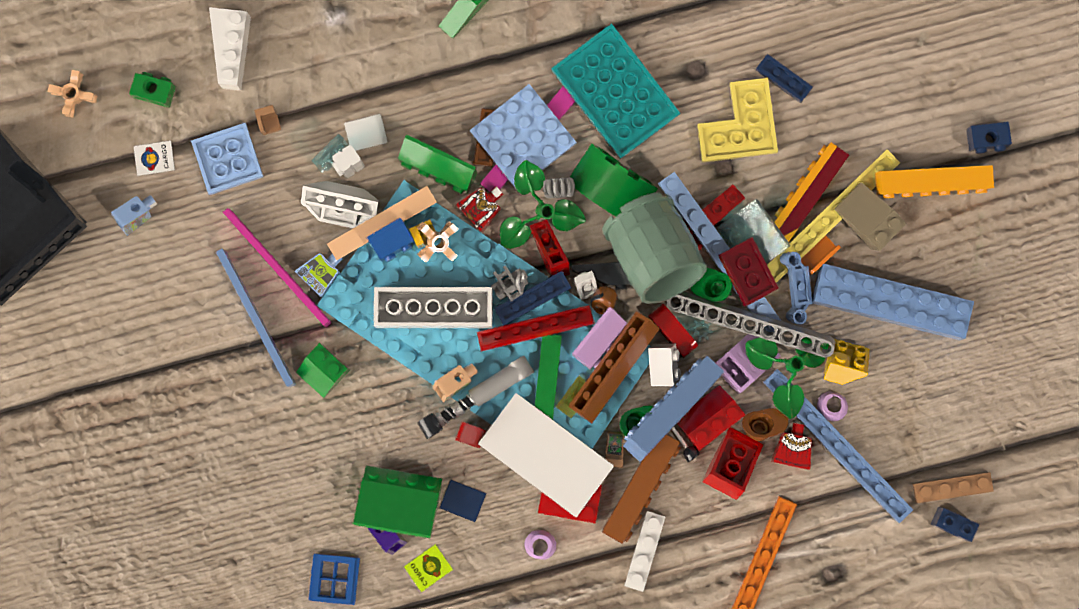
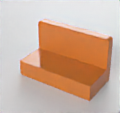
[801,235,841,275]

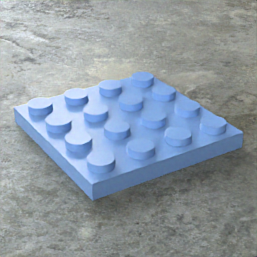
[470,84,577,187]

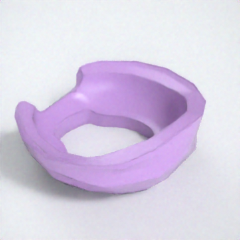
[817,391,848,421]
[525,530,556,560]

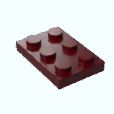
[718,237,779,307]

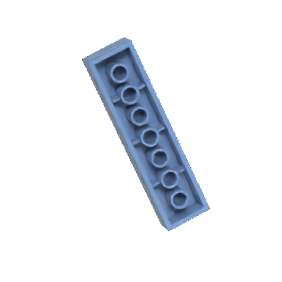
[812,264,974,340]

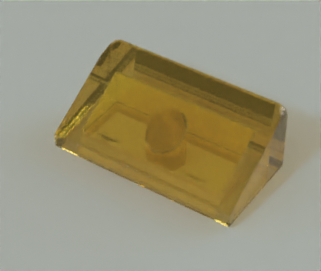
[556,376,586,418]

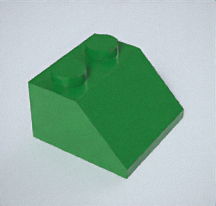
[296,343,350,398]

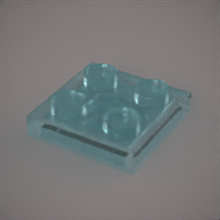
[311,134,348,172]

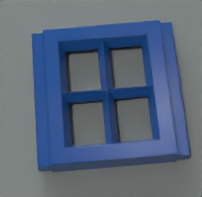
[308,553,360,605]

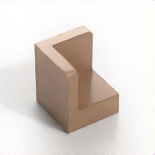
[254,105,281,135]

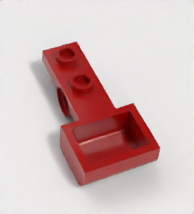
[681,184,746,251]

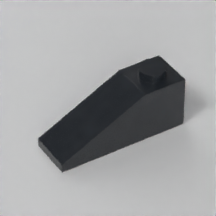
[571,262,631,290]

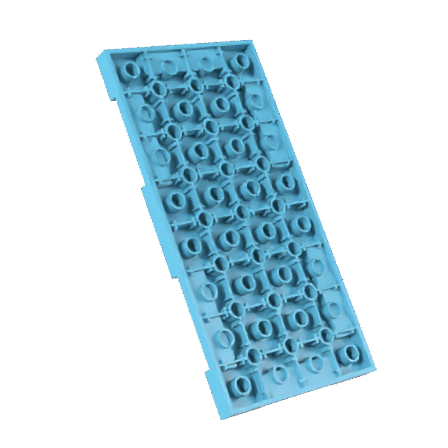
[317,180,651,449]

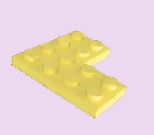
[697,78,778,163]

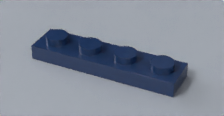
[494,271,571,326]

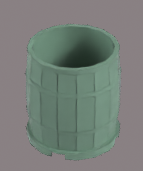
[602,193,707,304]

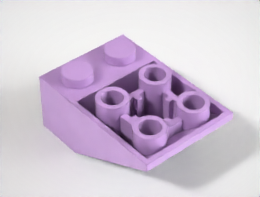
[715,334,781,394]

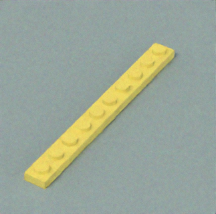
[767,150,900,283]

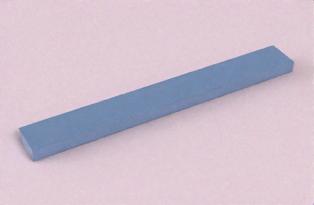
[216,248,296,388]

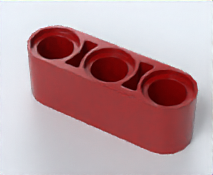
[648,304,698,358]

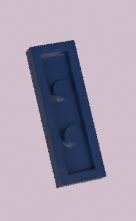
[755,54,813,103]

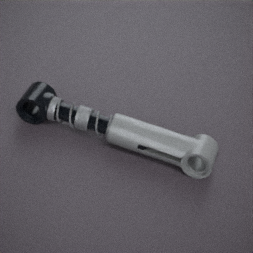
[417,356,534,439]

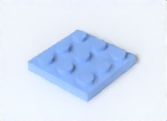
[191,123,264,195]

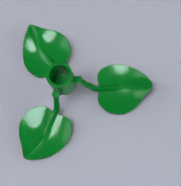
[500,160,586,249]
[745,337,829,419]

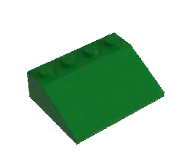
[353,465,442,539]

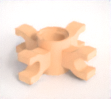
[48,70,97,118]
[417,221,458,262]

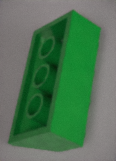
[398,134,477,194]

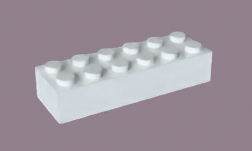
[374,287,493,328]

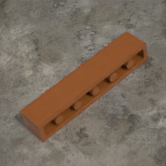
[568,311,659,424]
[601,434,681,544]

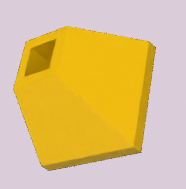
[824,339,870,385]

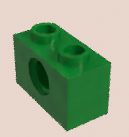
[129,72,176,108]

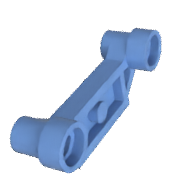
[780,252,812,325]

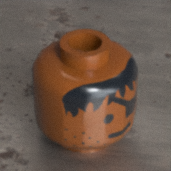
[590,286,618,314]

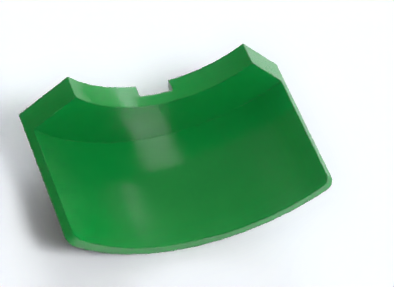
[570,143,658,217]

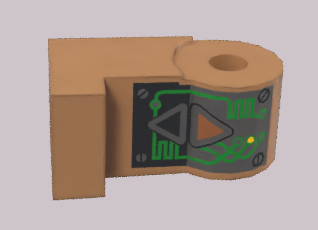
[605,431,624,468]

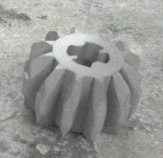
[543,177,575,198]

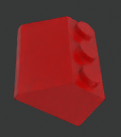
[677,385,745,451]

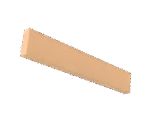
[327,186,437,260]

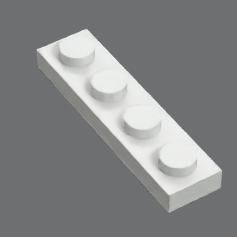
[624,511,665,592]

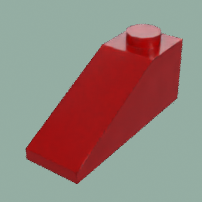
[529,219,570,277]
[455,422,486,449]

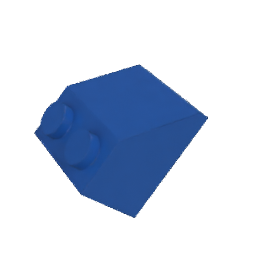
[367,217,415,262]

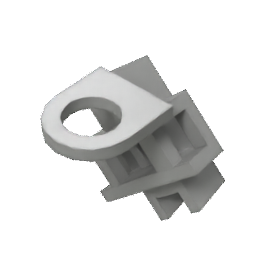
[491,265,528,301]

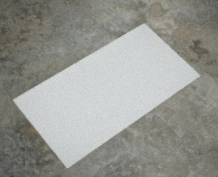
[478,393,614,517]

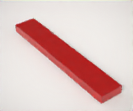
[477,305,594,351]

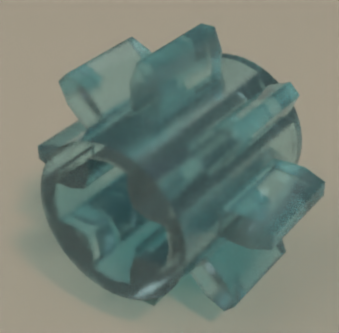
[689,320,713,342]

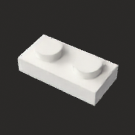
[574,271,598,300]

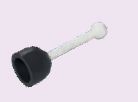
[671,427,700,462]

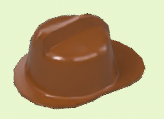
[742,408,789,441]

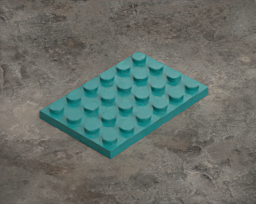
[551,24,681,159]

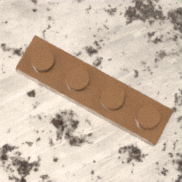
[912,472,994,503]

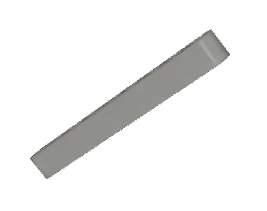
[667,291,835,357]

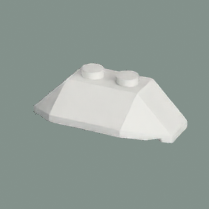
[301,181,379,228]

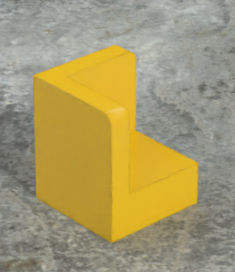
[409,220,439,249]

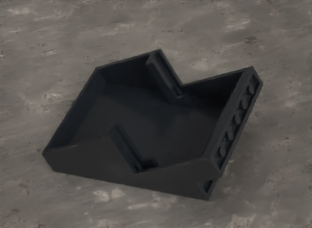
[0,130,88,306]

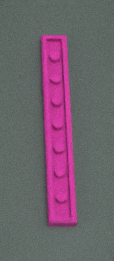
[480,86,575,192]
[223,208,331,327]

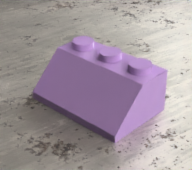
[572,307,627,370]

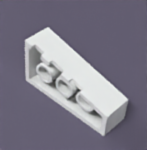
[209,7,251,91]

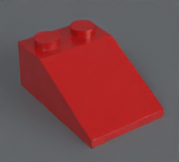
[702,427,764,500]
[538,484,602,524]

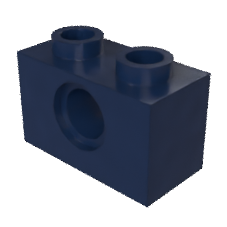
[966,122,1012,154]
[930,507,980,542]

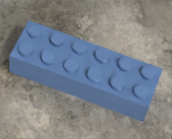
[623,356,724,462]

